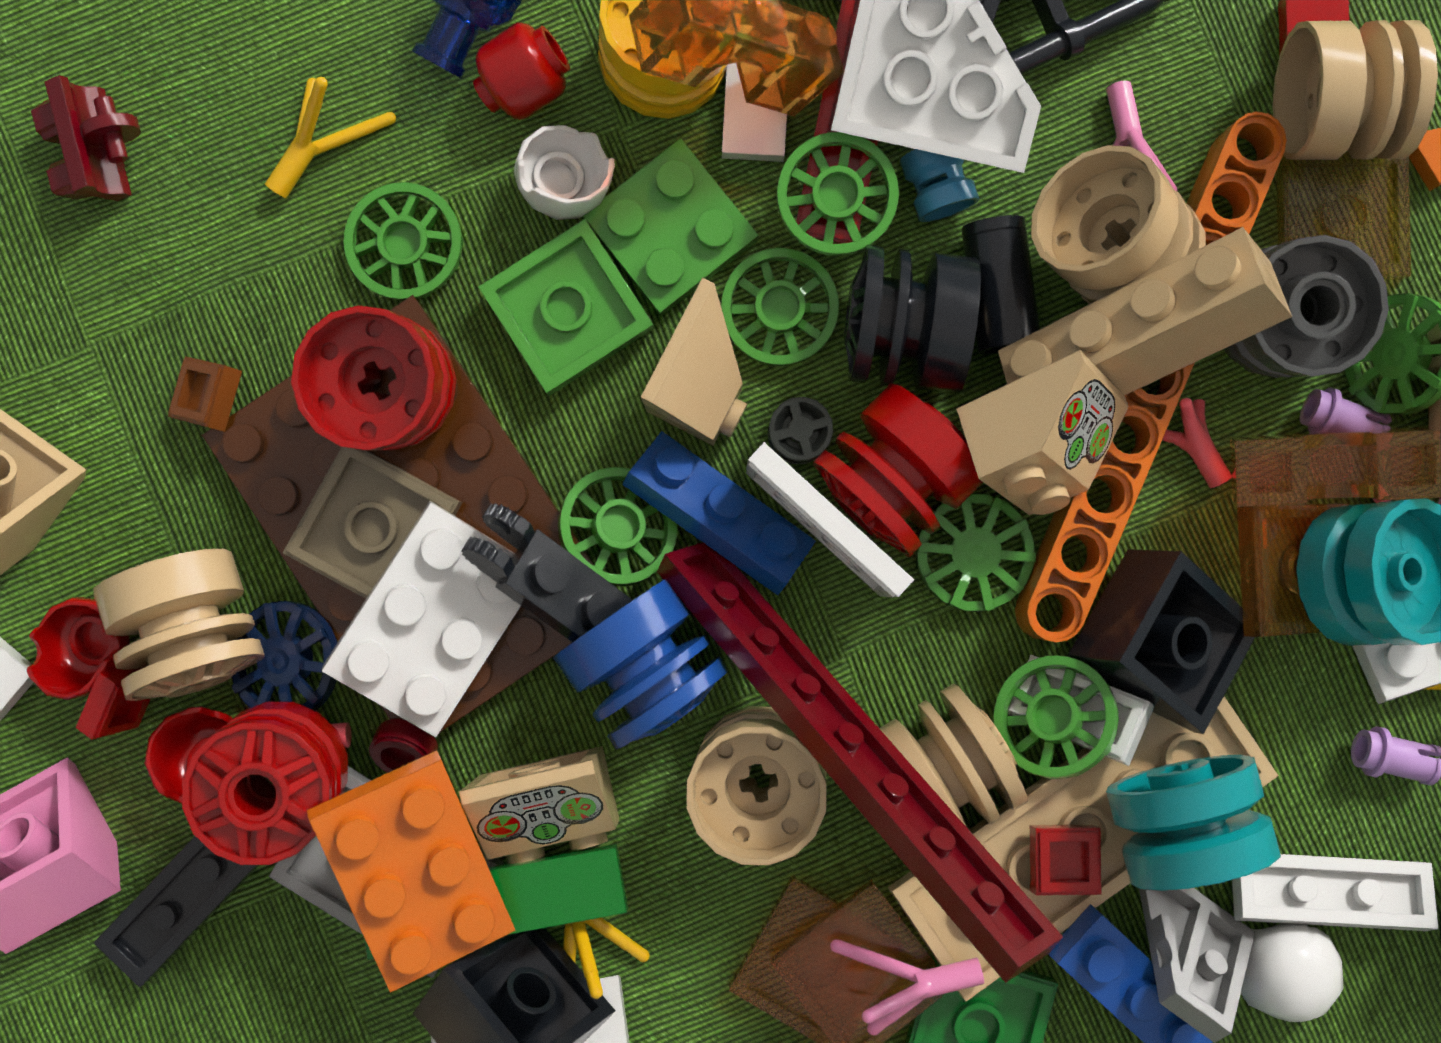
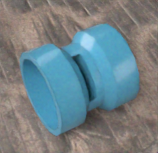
[900,149,980,222]

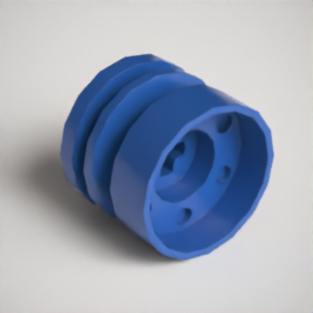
[553,579,729,749]

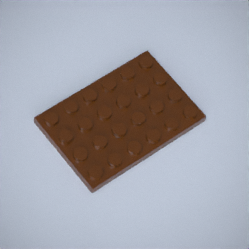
[202,295,594,733]

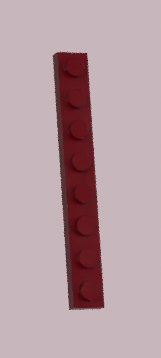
[657,542,1063,983]

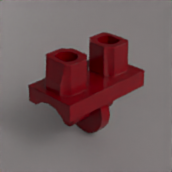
[31,75,141,201]

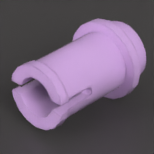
[1300,387,1392,452]
[1351,726,1441,786]

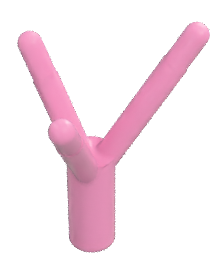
[1106,81,1177,191]
[830,939,984,1035]

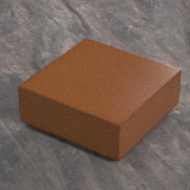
[168,356,242,432]

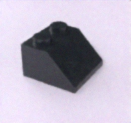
[1068,549,1262,734]
[413,928,616,1043]

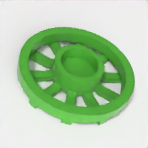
[777,132,899,256]
[721,248,839,366]
[1345,293,1441,415]
[558,467,677,587]
[915,493,1036,612]
[994,655,1119,779]

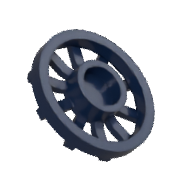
[231,601,337,711]

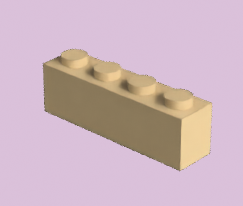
[998,227,1292,395]

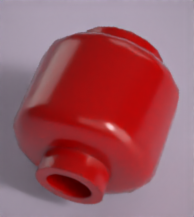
[473,22,570,120]

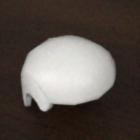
[514,125,615,220]
[1241,923,1343,1022]

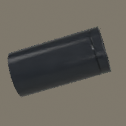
[962,215,1040,355]

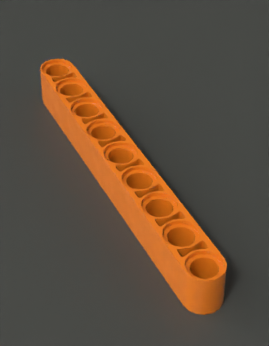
[1015,112,1287,642]

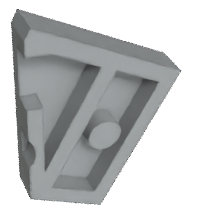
[1139,888,1255,1043]

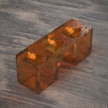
[629,0,844,116]
[1230,427,1441,507]

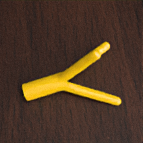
[265,77,396,199]
[563,917,650,999]

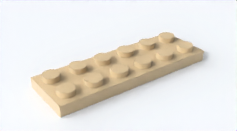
[887,696,1279,1001]

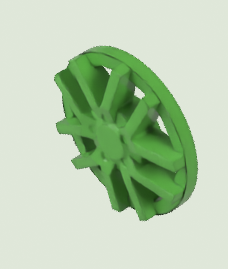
[343,182,464,301]

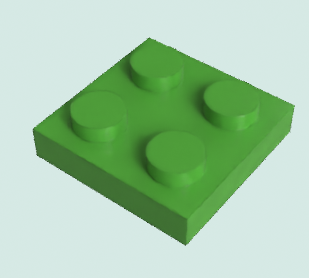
[583,138,759,317]
[478,219,655,396]

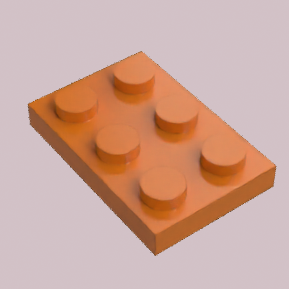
[307,750,516,993]

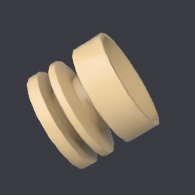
[1273,20,1438,160]
[1031,145,1206,304]
[93,548,264,701]
[879,683,1028,826]
[687,706,826,865]

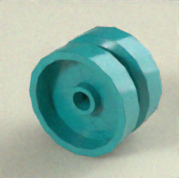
[1296,498,1441,646]
[1106,755,1281,891]

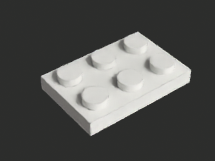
[322,501,521,737]

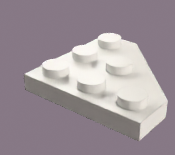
[831,0,1041,173]

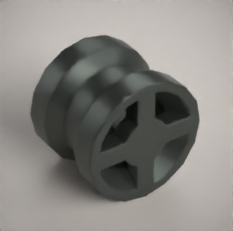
[768,397,833,464]

